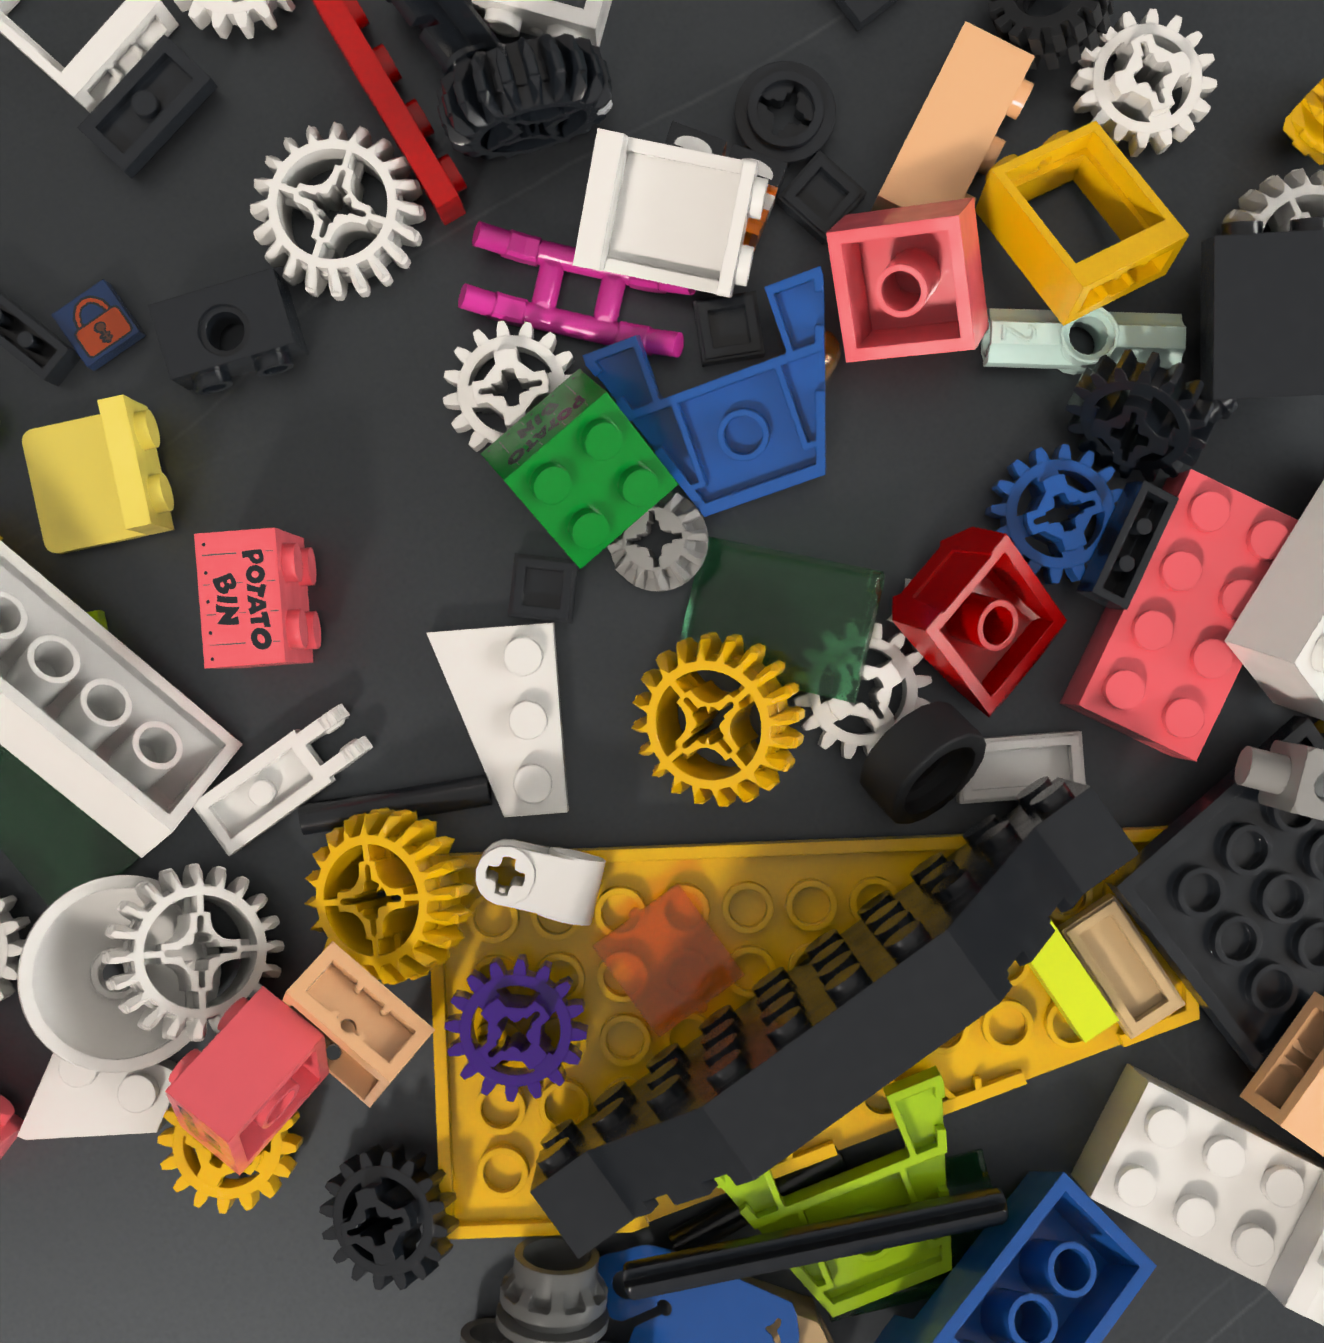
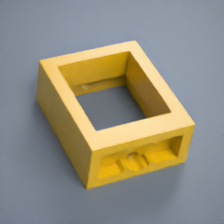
[975,121,1189,326]

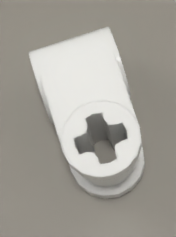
[475,839,606,926]

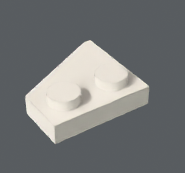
[17,1053,178,1140]

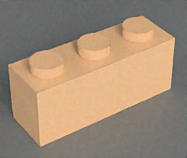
[871,21,1035,211]

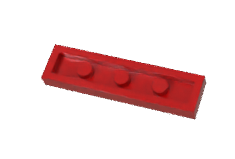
[312,0,467,226]

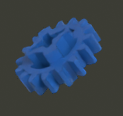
[985,444,1124,585]

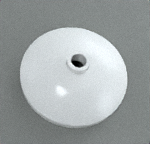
[17,875,221,1073]

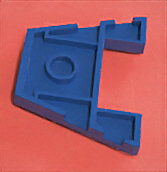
[582,266,826,517]

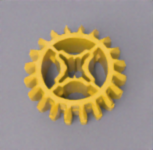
[631,632,806,807]
[304,808,474,985]

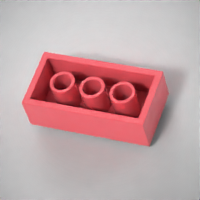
[1060,469,1298,761]

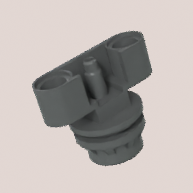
[460,1235,614,1343]

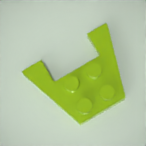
[714,1066,952,1318]

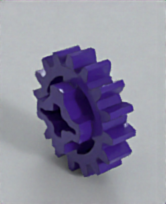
[444,954,588,1102]

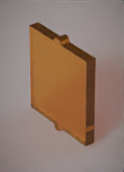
[592,883,745,1037]

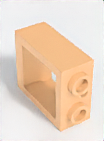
[282,941,435,1108]

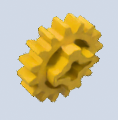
[157,1106,303,1214]

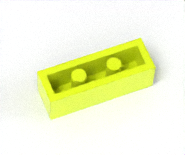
[1028,920,1119,1043]

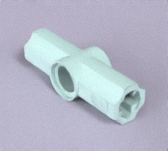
[981,307,1186,375]

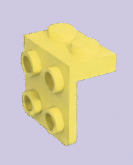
[22,395,174,554]

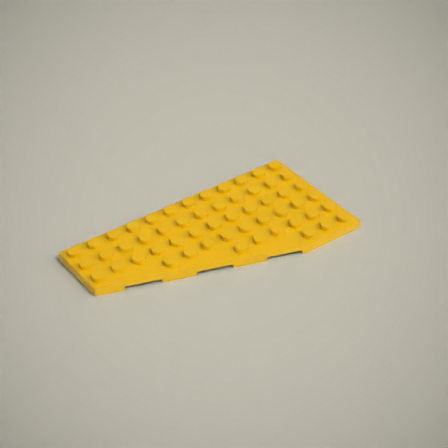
[431,826,1200,1240]

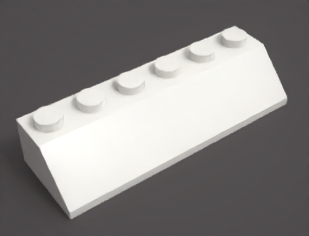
[0,540,243,858]

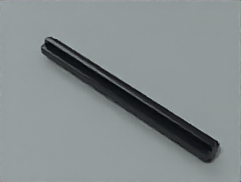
[622,1186,1009,1300]

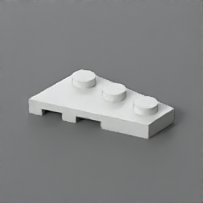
[427,623,569,817]

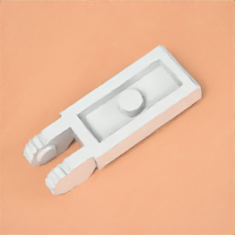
[193,703,373,856]

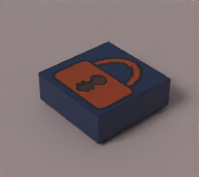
[51,279,146,371]

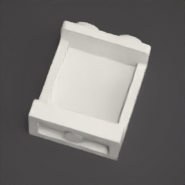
[573,128,769,298]

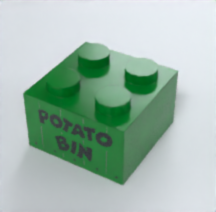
[481,368,679,569]

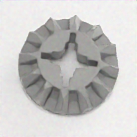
[607,492,708,592]

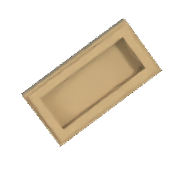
[1056,893,1185,1040]

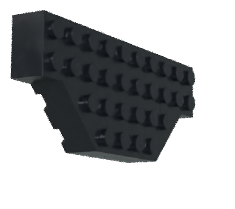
[530,776,1140,1259]

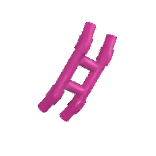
[458,221,696,358]

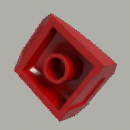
[892,526,1067,718]

